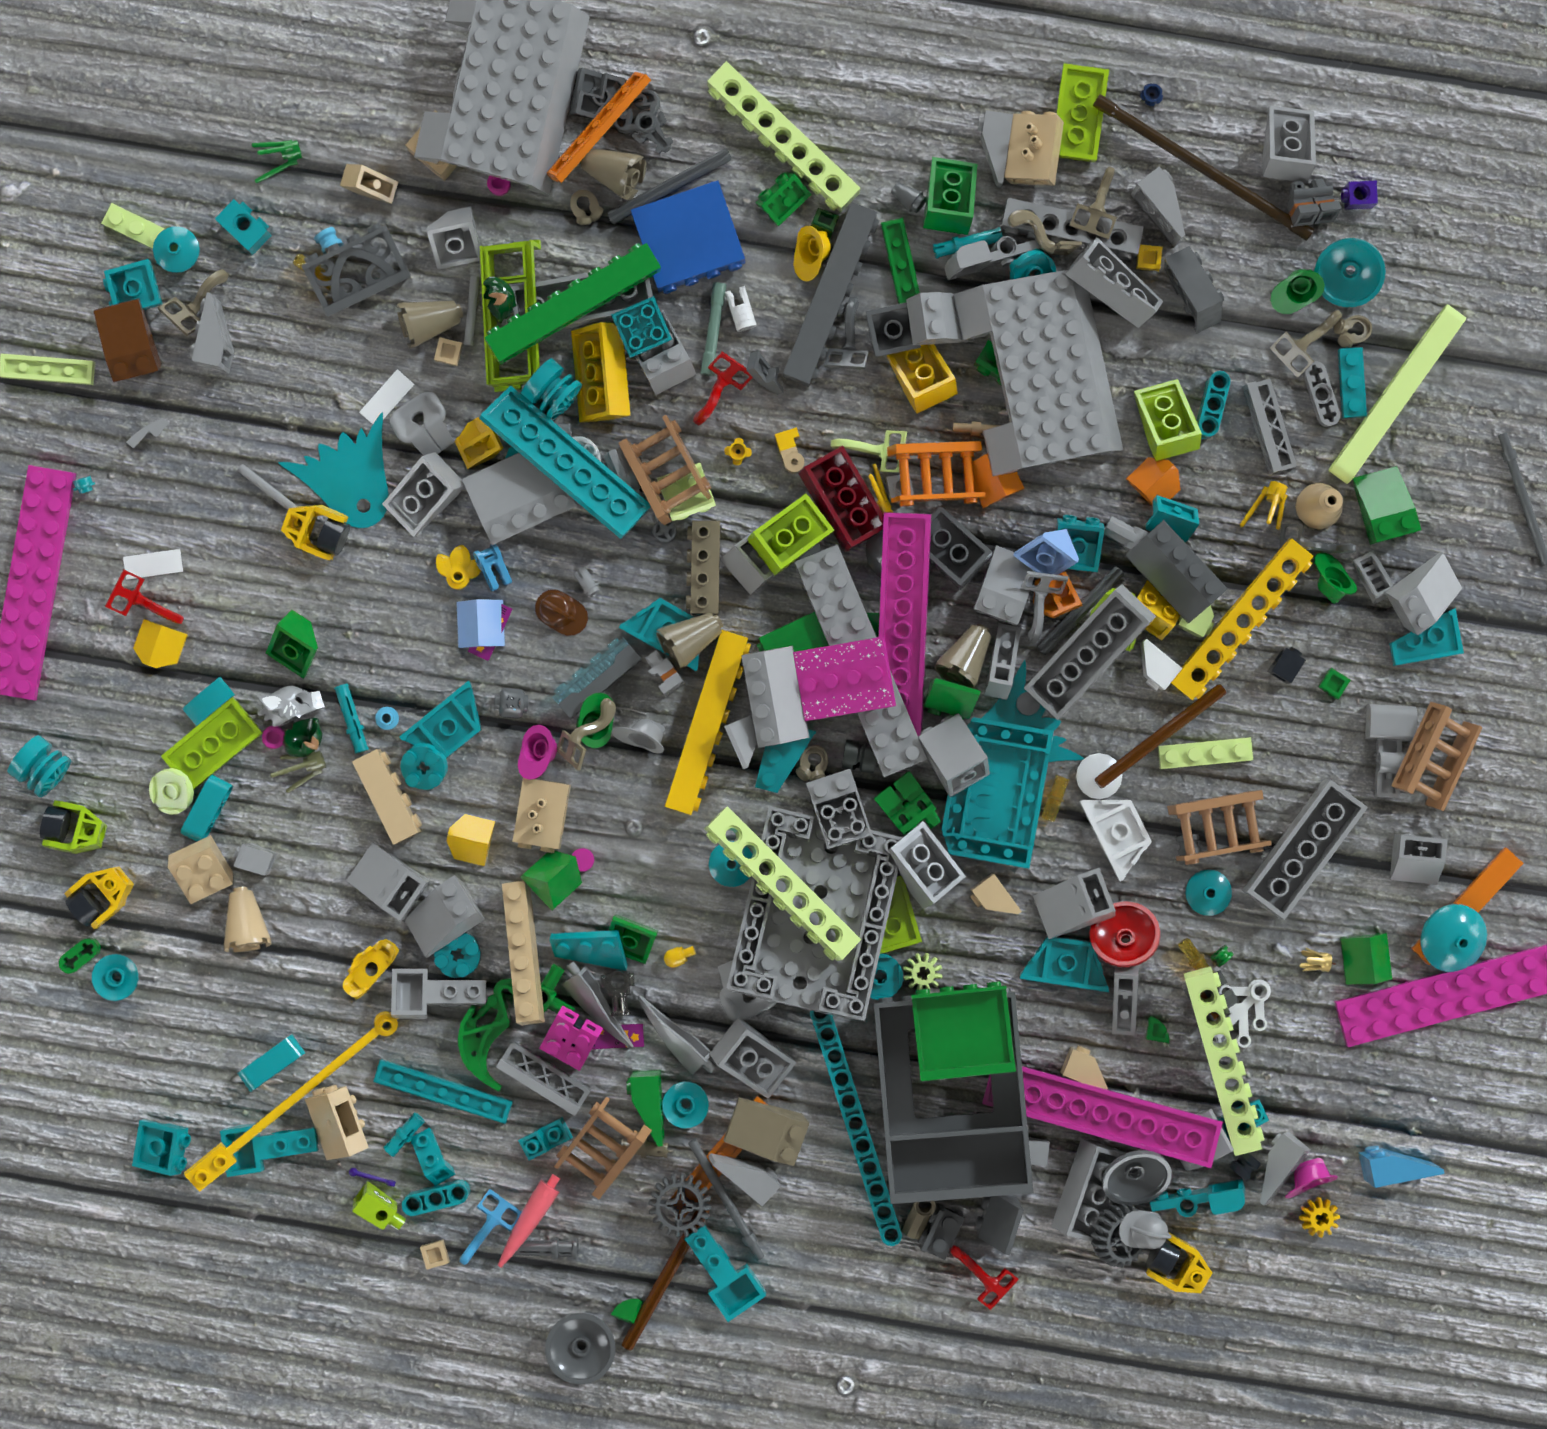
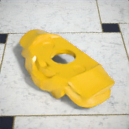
[343,939,399,999]

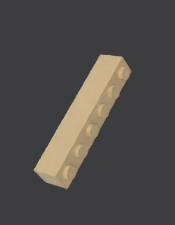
[502,881,545,1025]

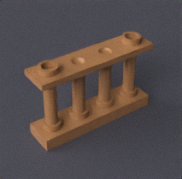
[619,415,712,525]
[1391,702,1483,811]
[1167,790,1271,865]
[554,1097,652,1199]

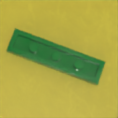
[880,218,920,304]

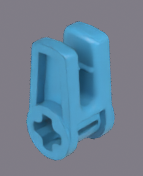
[473,544,512,592]

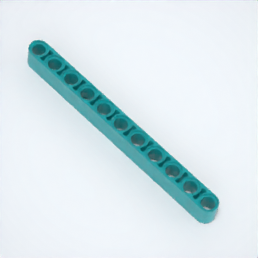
[810,1010,902,1246]

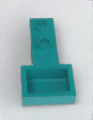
[220,1123,319,1177]
[1150,1179,1245,1217]
[685,1225,766,1322]

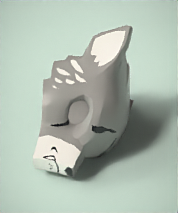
[255,686,325,727]

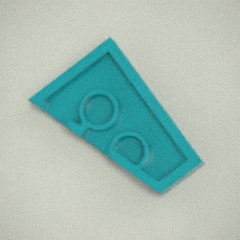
[1389,608,1464,666]
[755,729,816,793]
[549,930,628,971]

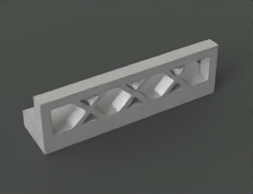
[1243,379,1297,475]
[496,1041,591,1116]

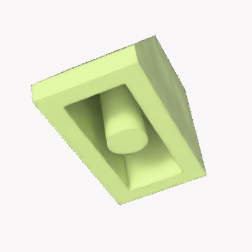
[1175,605,1214,638]

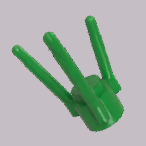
[251,140,302,183]

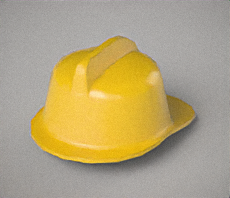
[793,226,831,281]

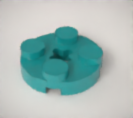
[1010,249,1056,280]
[400,743,448,790]
[434,932,481,978]
[870,953,903,1000]

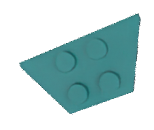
[619,598,699,671]
[399,681,482,759]
[1019,936,1109,992]

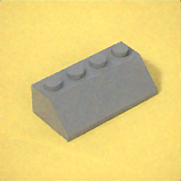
[741,646,809,748]

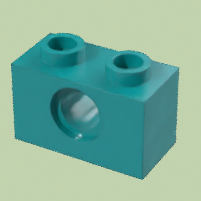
[215,199,272,255]

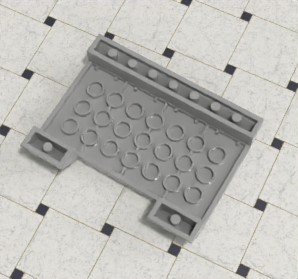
[414,0,590,196]
[953,270,1123,476]

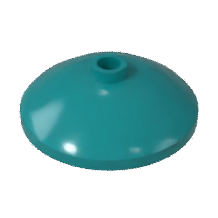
[1314,238,1386,307]
[1420,904,1487,972]

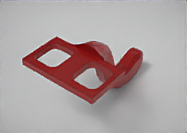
[693,351,753,426]
[105,569,184,624]
[949,1245,1019,1310]

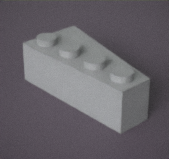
[1065,238,1163,328]

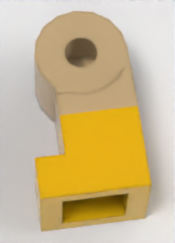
[774,427,804,474]

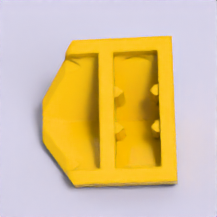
[455,417,503,469]
[133,619,188,668]
[446,814,496,866]

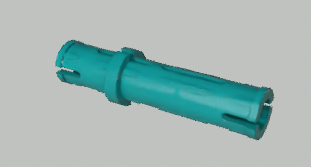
[933,227,1003,259]
[334,684,369,754]

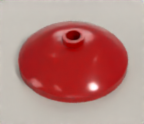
[1090,901,1160,967]

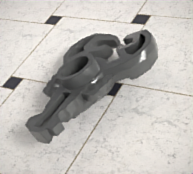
[614,89,673,154]

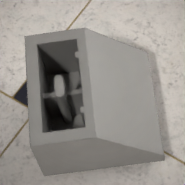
[1390,834,1448,885]

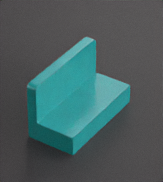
[1145,495,1199,543]

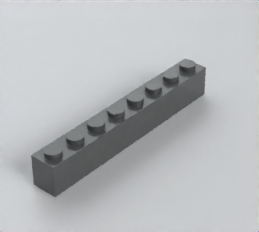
[783,202,880,387]

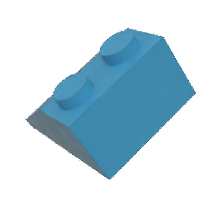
[1358,1146,1444,1188]

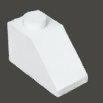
[1140,639,1183,691]

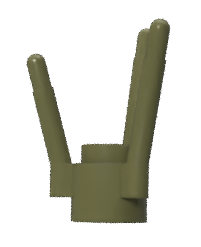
[270,750,326,793]

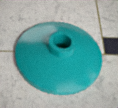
[153,226,200,273]
[709,841,753,887]
[1185,869,1232,916]
[92,954,139,1001]
[662,1082,709,1128]

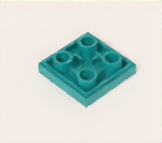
[611,296,673,358]

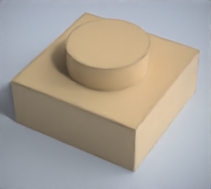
[434,337,463,366]
[420,1239,450,1270]

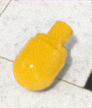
[664,946,696,968]

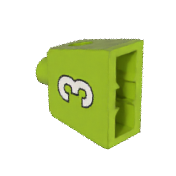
[352,1180,406,1230]

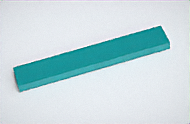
[373,1059,513,1124]

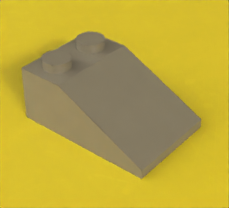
[723,1097,809,1166]

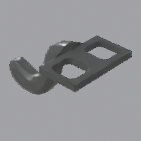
[824,297,869,369]
[1279,524,1356,566]

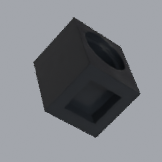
[1267,647,1306,684]

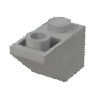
[233,843,278,876]

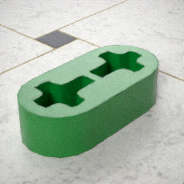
[59,938,101,974]

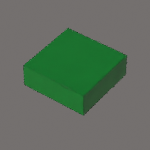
[1318,668,1351,700]

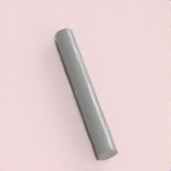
[464,276,479,347]
[237,464,298,510]

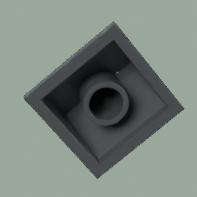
[866,303,921,357]

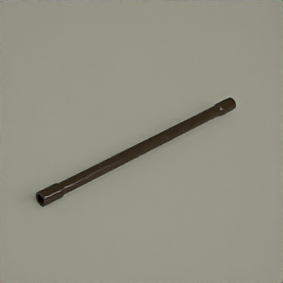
[1093,94,1314,241]

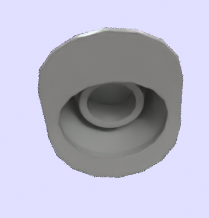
[612,719,665,753]
[1119,1210,1171,1249]

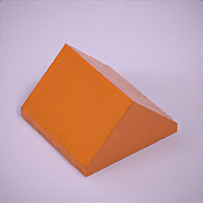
[972,453,1025,508]

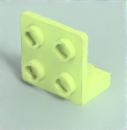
[657,463,716,521]

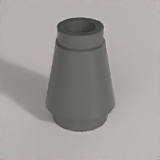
[891,182,927,213]

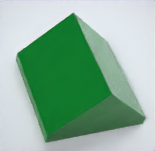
[520,851,582,911]
[608,914,658,965]
[1340,933,1392,985]

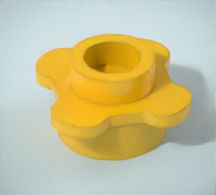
[724,438,752,466]

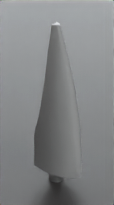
[562,961,633,1048]
[638,995,716,1075]

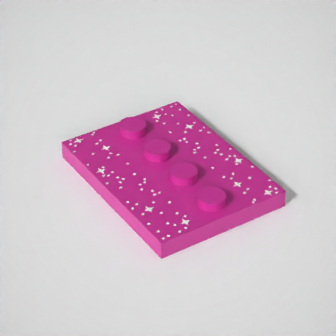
[793,636,896,721]

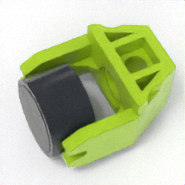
[40,800,107,854]

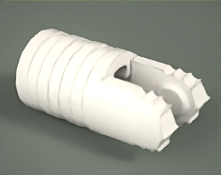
[725,286,757,332]

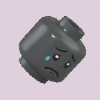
[494,688,528,719]

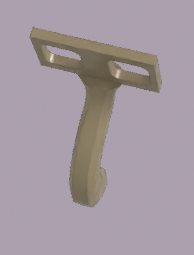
[1069,167,1117,239]
[1008,210,1082,255]
[158,269,229,336]
[1270,310,1343,378]
[557,698,616,770]

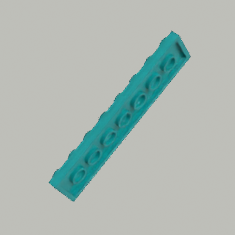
[479,386,651,539]

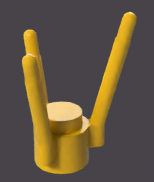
[869,464,893,514]
[1240,481,1288,530]

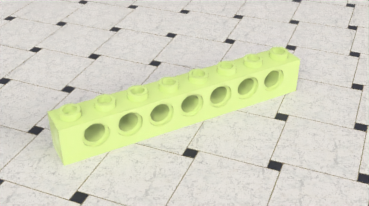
[707,61,861,213]
[704,806,861,961]
[1184,966,1265,1156]

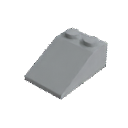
[1262,105,1316,183]
[1131,166,1185,247]
[906,292,974,345]
[383,452,465,537]
[972,546,1035,626]
[1385,552,1462,635]
[889,821,966,909]
[404,875,485,958]
[709,1018,797,1098]

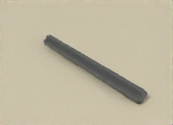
[607,149,731,224]

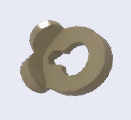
[570,190,603,225]
[1334,315,1372,348]
[796,745,828,781]

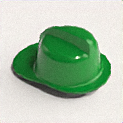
[1270,269,1325,314]
[1314,552,1357,603]
[576,692,614,748]

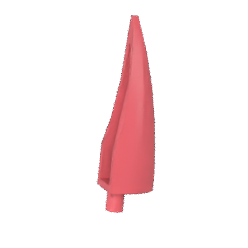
[498,1174,560,1268]

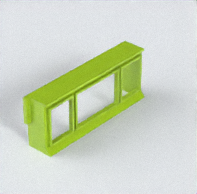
[480,239,541,392]

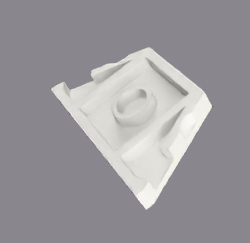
[1079,800,1152,881]

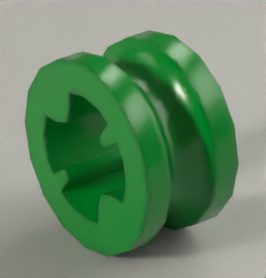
[1210,945,1234,967]

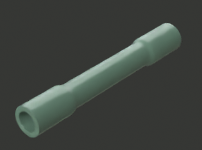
[700,282,727,376]

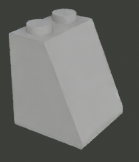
[918,713,990,797]

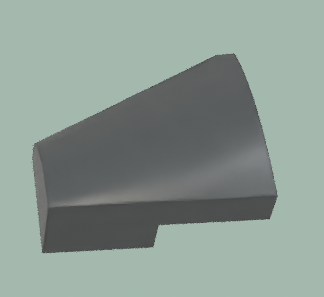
[569,68,625,119]

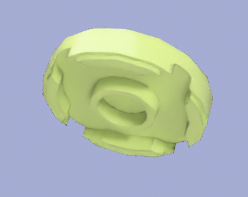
[149,768,194,815]

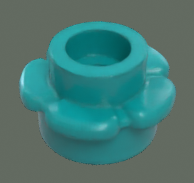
[73,476,95,494]

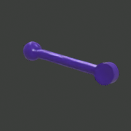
[349,1168,396,1187]

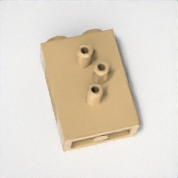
[1004,111,1064,186]
[512,778,571,853]
[305,1084,369,1160]

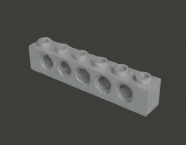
[1000,198,1144,260]

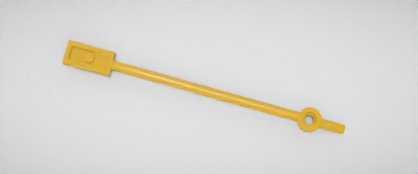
[184,1011,398,1192]

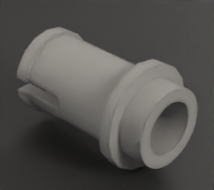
[573,566,600,597]

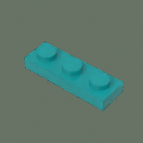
[1338,347,1367,419]

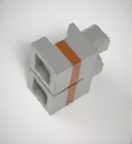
[645,650,685,697]

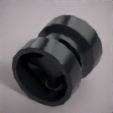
[1229,1153,1261,1182]

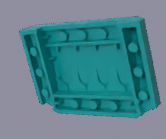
[942,717,1054,869]

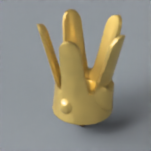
[1299,948,1336,972]

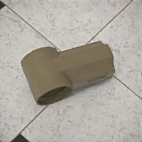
[901,1201,936,1240]

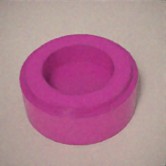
[487,175,511,196]
[262,726,285,749]
[572,848,595,871]

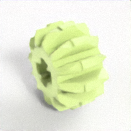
[903,953,942,990]

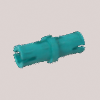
[383,1112,425,1157]

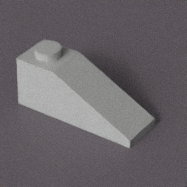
[977,110,1013,188]
[984,623,1021,700]
[1112,965,1139,1036]
[1260,1132,1311,1206]
[708,1153,781,1206]

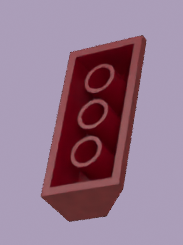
[798,446,884,553]

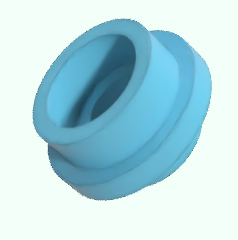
[375,707,399,730]

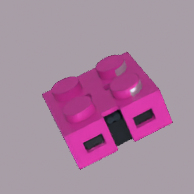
[539,1006,603,1071]

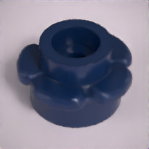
[1140,83,1163,106]

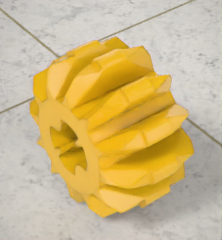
[1299,1197,1340,1238]

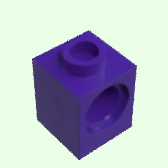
[1341,180,1378,210]

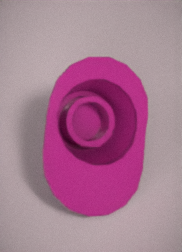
[518,725,557,780]
[1285,1158,1338,1199]

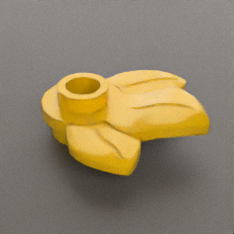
[436,545,481,590]

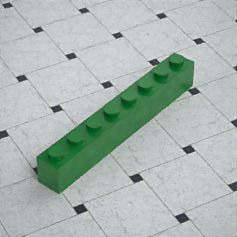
[485,243,661,365]

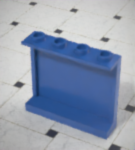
[631,180,745,294]

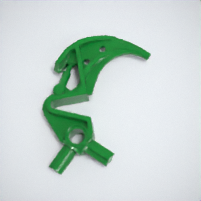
[458,963,575,1091]

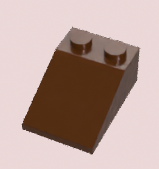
[94,298,162,382]

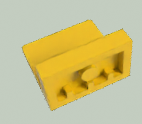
[1137,580,1181,641]

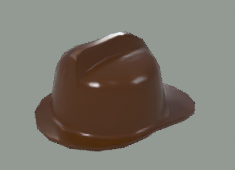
[535,589,588,636]

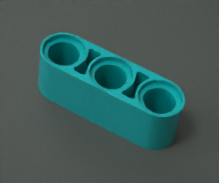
[1196,371,1231,439]
[180,774,233,842]
[237,1034,305,1092]
[402,1180,471,1216]

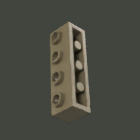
[686,520,720,615]

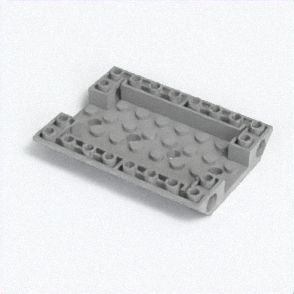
[726,806,903,1021]

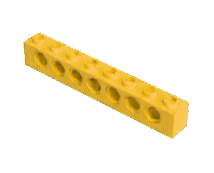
[1171,538,1313,700]

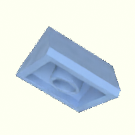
[1013,529,1079,575]
[457,599,505,648]

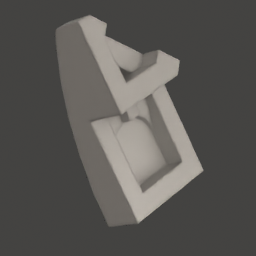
[126,418,169,448]

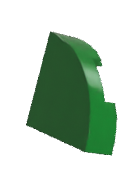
[1145,1016,1169,1043]
[611,1299,643,1324]

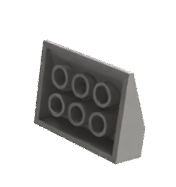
[462,453,576,545]
[1051,1138,1135,1248]

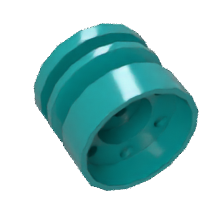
[521,358,582,421]
[7,735,71,797]

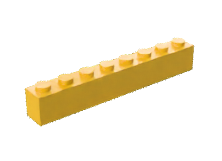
[665,630,751,815]

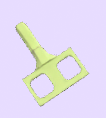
[830,430,907,473]

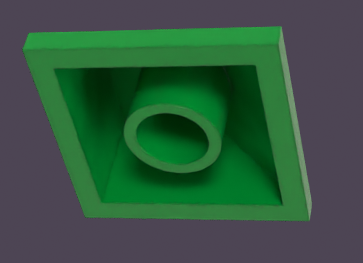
[265,610,318,679]

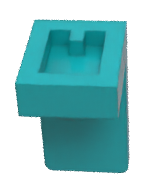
[411,1128,456,1186]

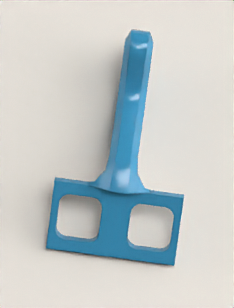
[459,1189,521,1265]

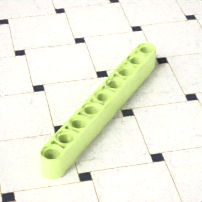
[1328,304,1466,484]

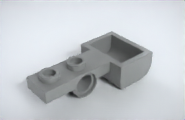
[945,236,1041,280]
[1365,704,1417,799]
[391,969,486,1019]

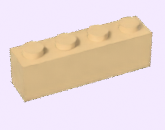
[352,749,422,845]

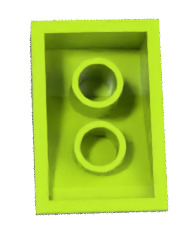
[1134,379,1202,461]
[747,493,834,576]

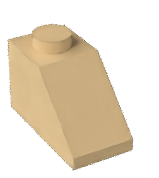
[340,164,398,204]
[970,873,1022,914]
[1060,1045,1108,1089]

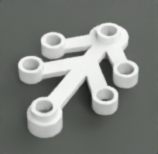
[1202,979,1271,1048]

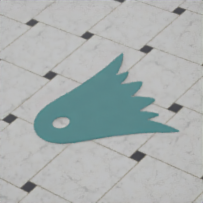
[278,412,389,528]
[981,660,1085,762]

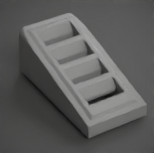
[1352,551,1394,604]

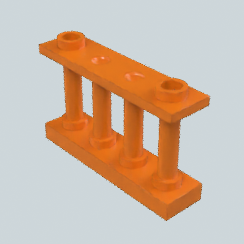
[887,441,986,507]

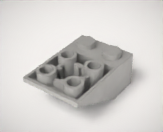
[190,292,234,374]
[635,310,697,395]
[806,769,872,849]
[347,842,430,921]
[1033,868,1115,939]

